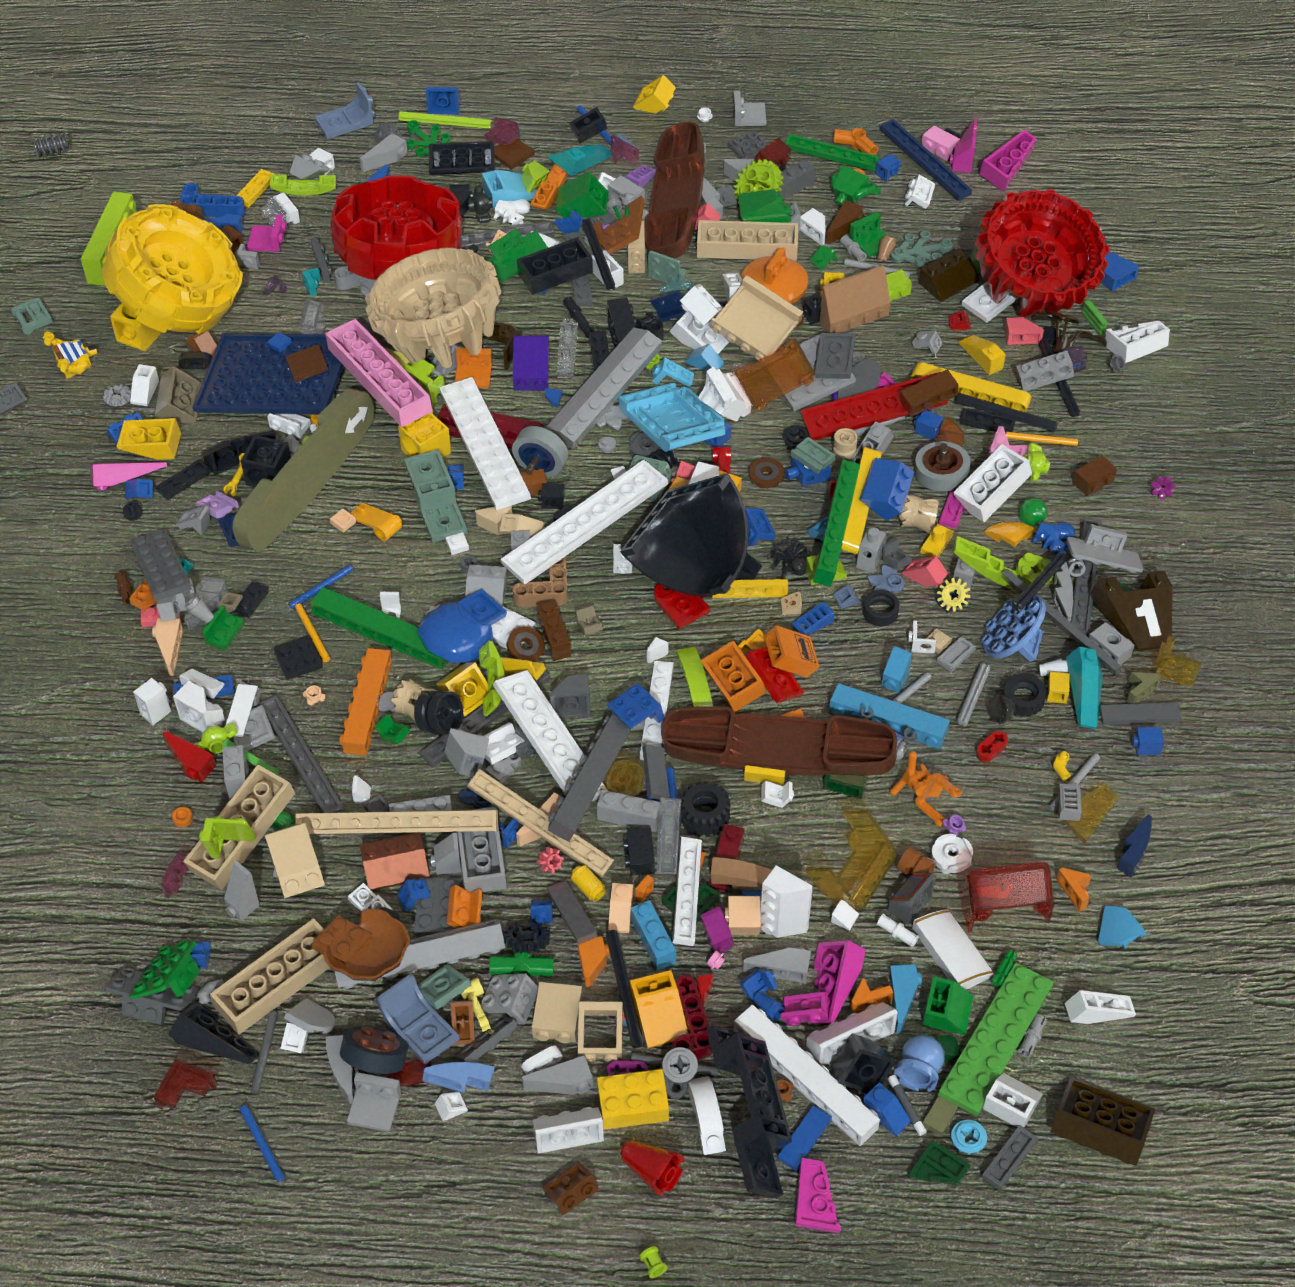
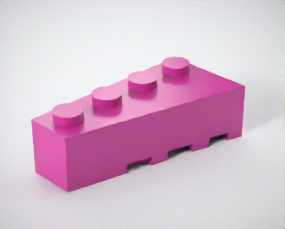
[980,129,1037,192]

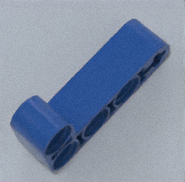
[180,183,245,217]

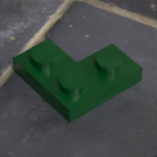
[662,882,720,924]

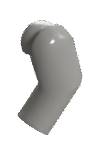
[197,979,224,1004]

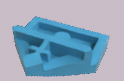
[1098,906,1147,949]

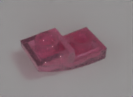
[162,851,188,898]

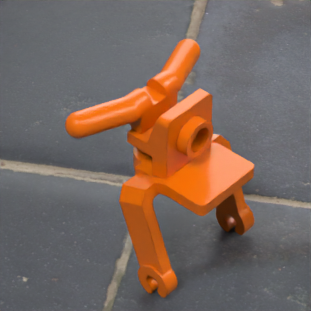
[890,751,962,827]

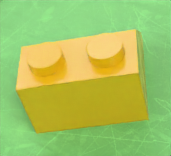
[633,74,676,113]
[436,662,489,716]

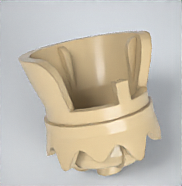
[899,494,939,534]
[391,679,437,721]

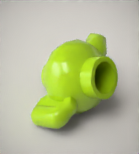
[1024,442,1050,482]
[193,723,237,754]

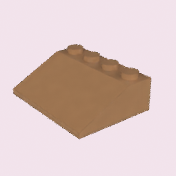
[820,265,890,333]

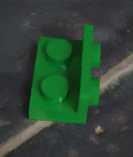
[202,605,244,651]

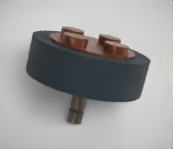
[339,1026,409,1075]

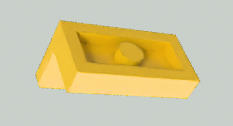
[500,657,546,681]

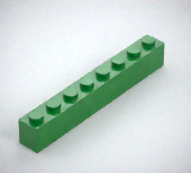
[813,459,860,587]
[310,587,449,670]

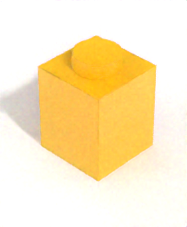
[1047,672,1070,704]

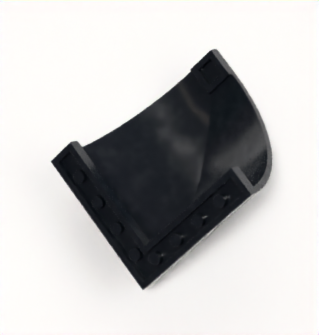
[620,473,748,596]

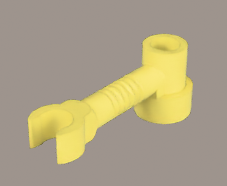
[461,978,491,1032]

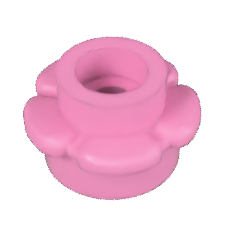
[706,950,725,970]

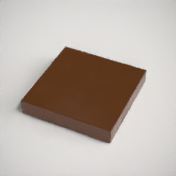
[494,136,535,170]
[286,344,328,382]

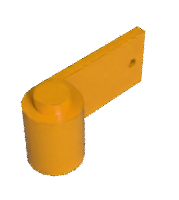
[350,503,402,542]

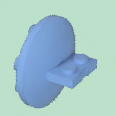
[981,594,1046,662]

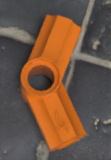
[834,128,879,155]

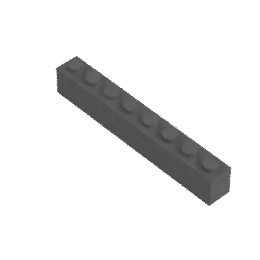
[548,713,631,842]

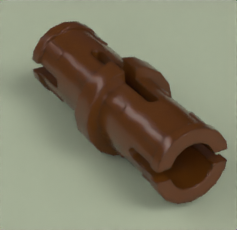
[115,571,133,605]

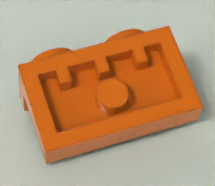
[447,885,482,929]

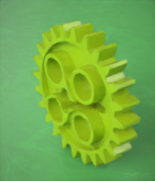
[733,159,783,204]

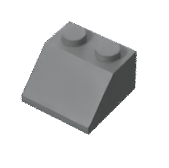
[465,565,507,607]

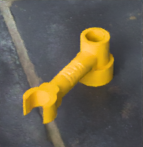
[223,453,244,497]

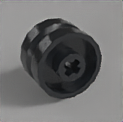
[414,691,463,735]

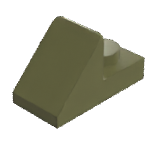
[1127,672,1162,704]

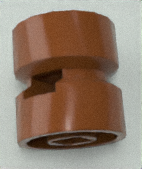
[897,847,936,875]

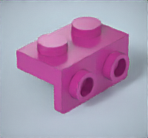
[781,992,828,1026]

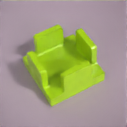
[402,359,445,406]

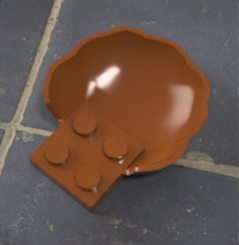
[311,909,410,981]

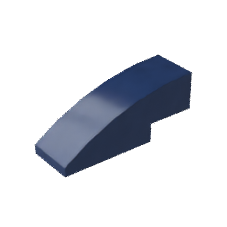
[1117,814,1152,878]

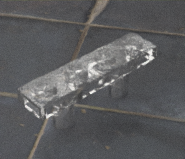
[557,319,578,377]

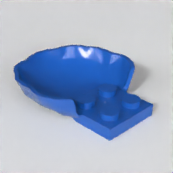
[417,589,507,663]

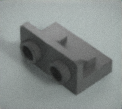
[0,382,27,416]

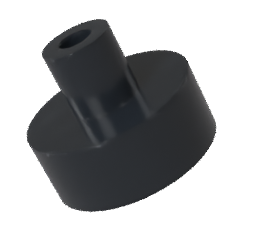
[123,502,143,521]

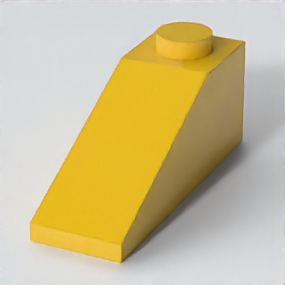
[959,335,1006,375]

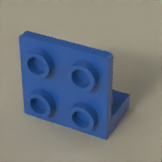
[607,683,665,729]

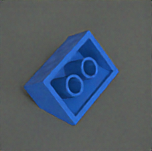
[860,458,914,521]

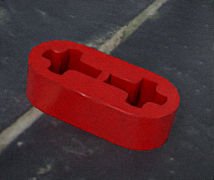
[976,731,1008,762]

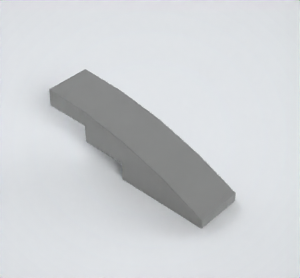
[1053,562,1073,621]

